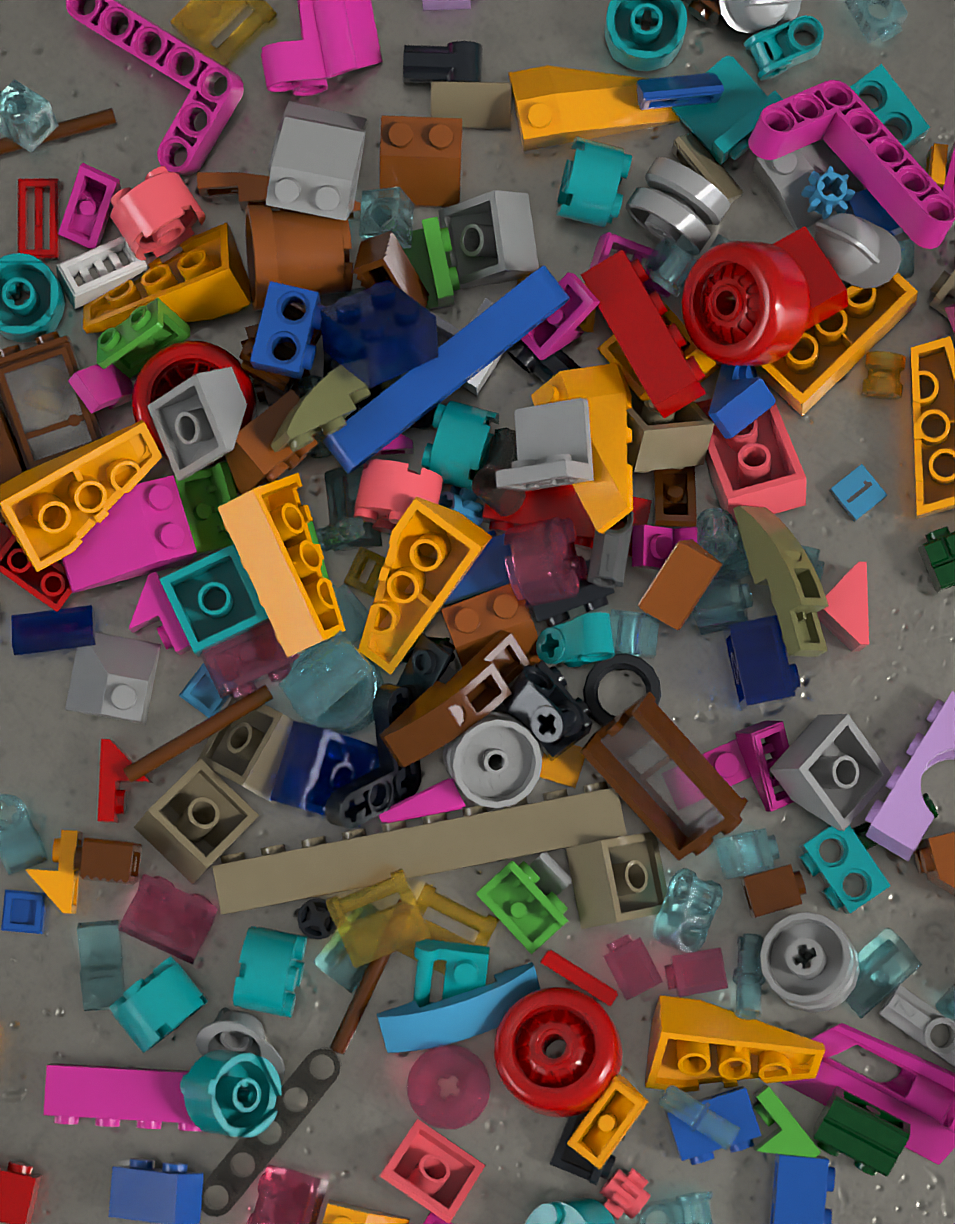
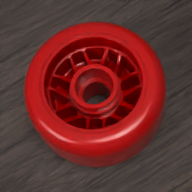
[682,241,810,366]
[132,341,257,466]
[494,987,622,1118]

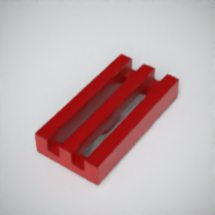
[18,178,60,261]
[540,949,618,1007]

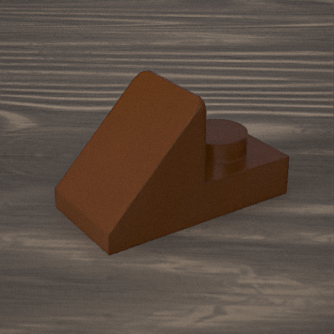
[652,466,697,527]

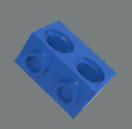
[250,281,326,380]

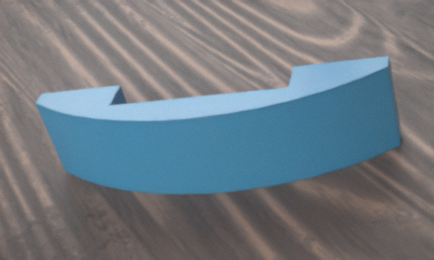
[376,962,540,1053]

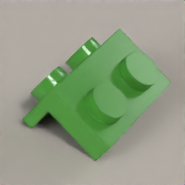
[399,216,461,310]
[97,297,190,378]
[174,461,238,557]
[476,860,568,955]

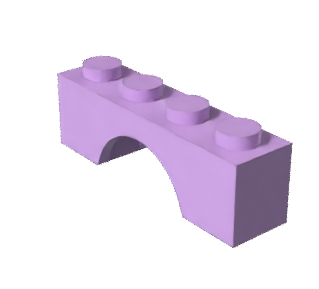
[865,691,955,862]

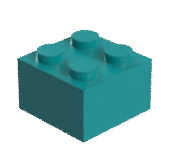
[159,544,271,657]

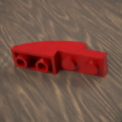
[0,522,72,612]

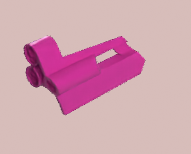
[261,0,383,96]
[781,1023,955,1165]

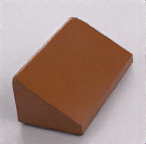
[638,539,722,630]

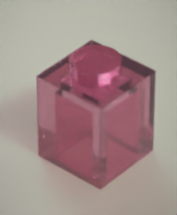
[602,934,663,1001]
[664,947,728,997]

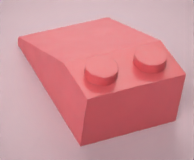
[696,383,806,527]

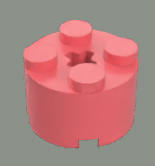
[111,166,206,260]
[353,459,443,534]

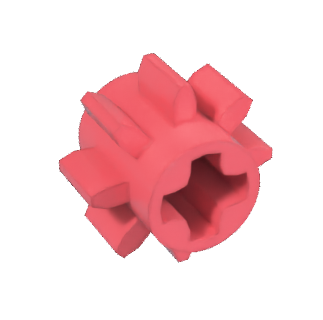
[599,1168,651,1220]

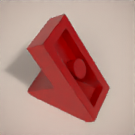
[97,739,152,823]

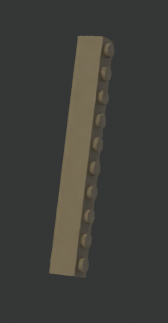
[212,781,627,915]

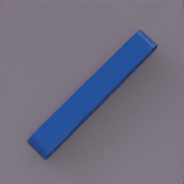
[323,266,570,474]

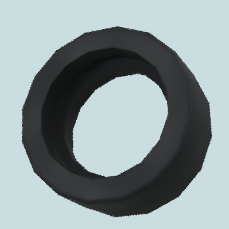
[583,653,661,727]

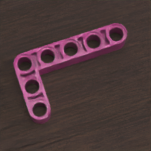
[66,0,244,176]
[748,80,955,249]

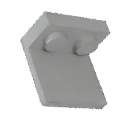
[496,398,594,491]

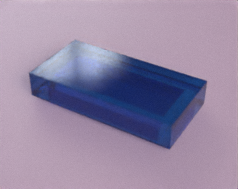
[11,605,96,655]

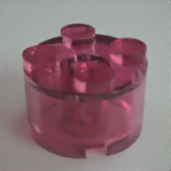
[504,517,588,608]
[407,1044,490,1129]

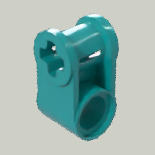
[743,15,824,81]
[536,612,615,668]

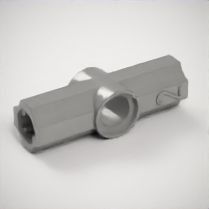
[878,984,955,1068]

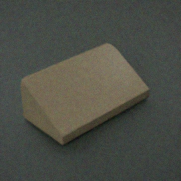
[431,82,511,129]
[672,132,743,204]

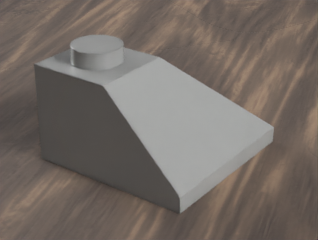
[752,139,864,231]
[147,367,247,481]
[65,630,161,724]

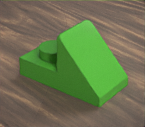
[753,1085,822,1158]

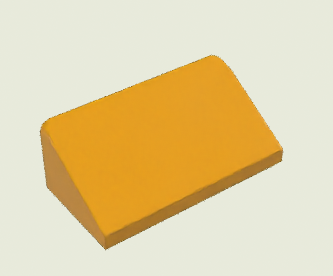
[566,1074,648,1169]

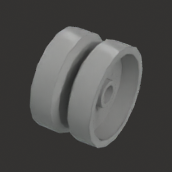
[625,157,731,255]
[443,709,543,808]
[760,912,860,1013]

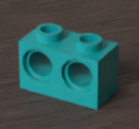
[850,64,930,150]
[799,825,891,914]

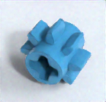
[801,166,855,220]
[439,486,484,527]

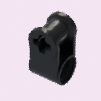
[503,666,584,743]

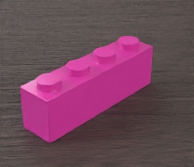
[43,1063,202,1131]

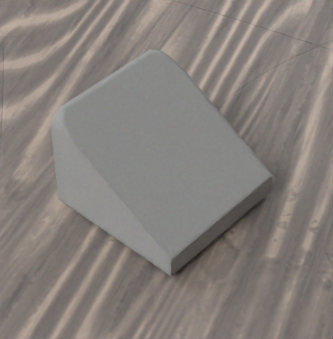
[529,852,572,896]

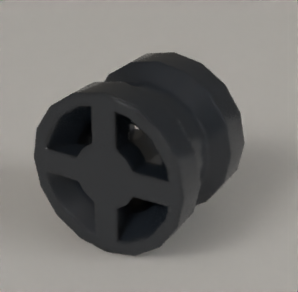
[297,898,340,939]

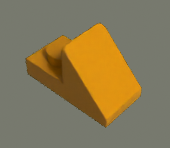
[26,830,83,914]

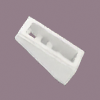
[57,236,147,309]

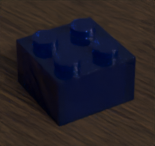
[320,280,439,388]
[723,615,801,711]
[270,721,379,827]

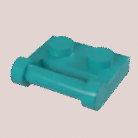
[412,939,490,1008]

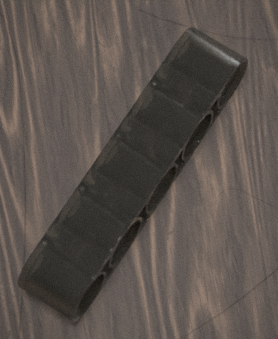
[201,1047,342,1217]

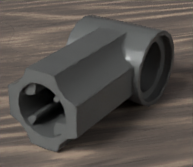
[587,511,634,588]

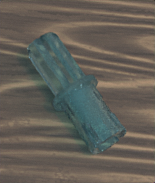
[659,1085,740,1150]

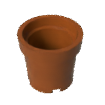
[245,205,353,311]

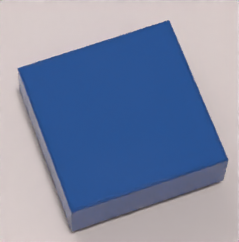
[1,889,47,934]

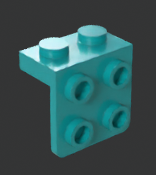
[672,56,783,165]

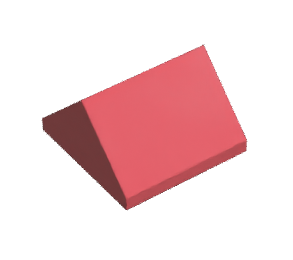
[817,562,869,651]
[380,1119,486,1224]

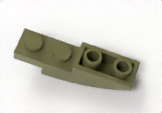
[271,350,413,452]
[733,505,829,657]

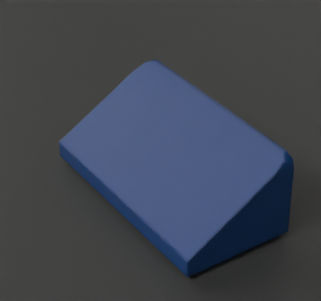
[636,73,724,110]

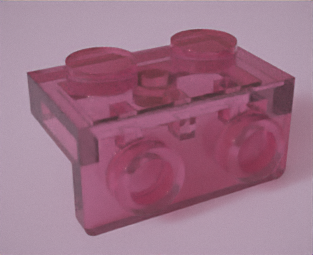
[200,622,300,700]
[119,874,218,965]
[247,1165,328,1224]

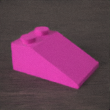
[62,475,197,593]

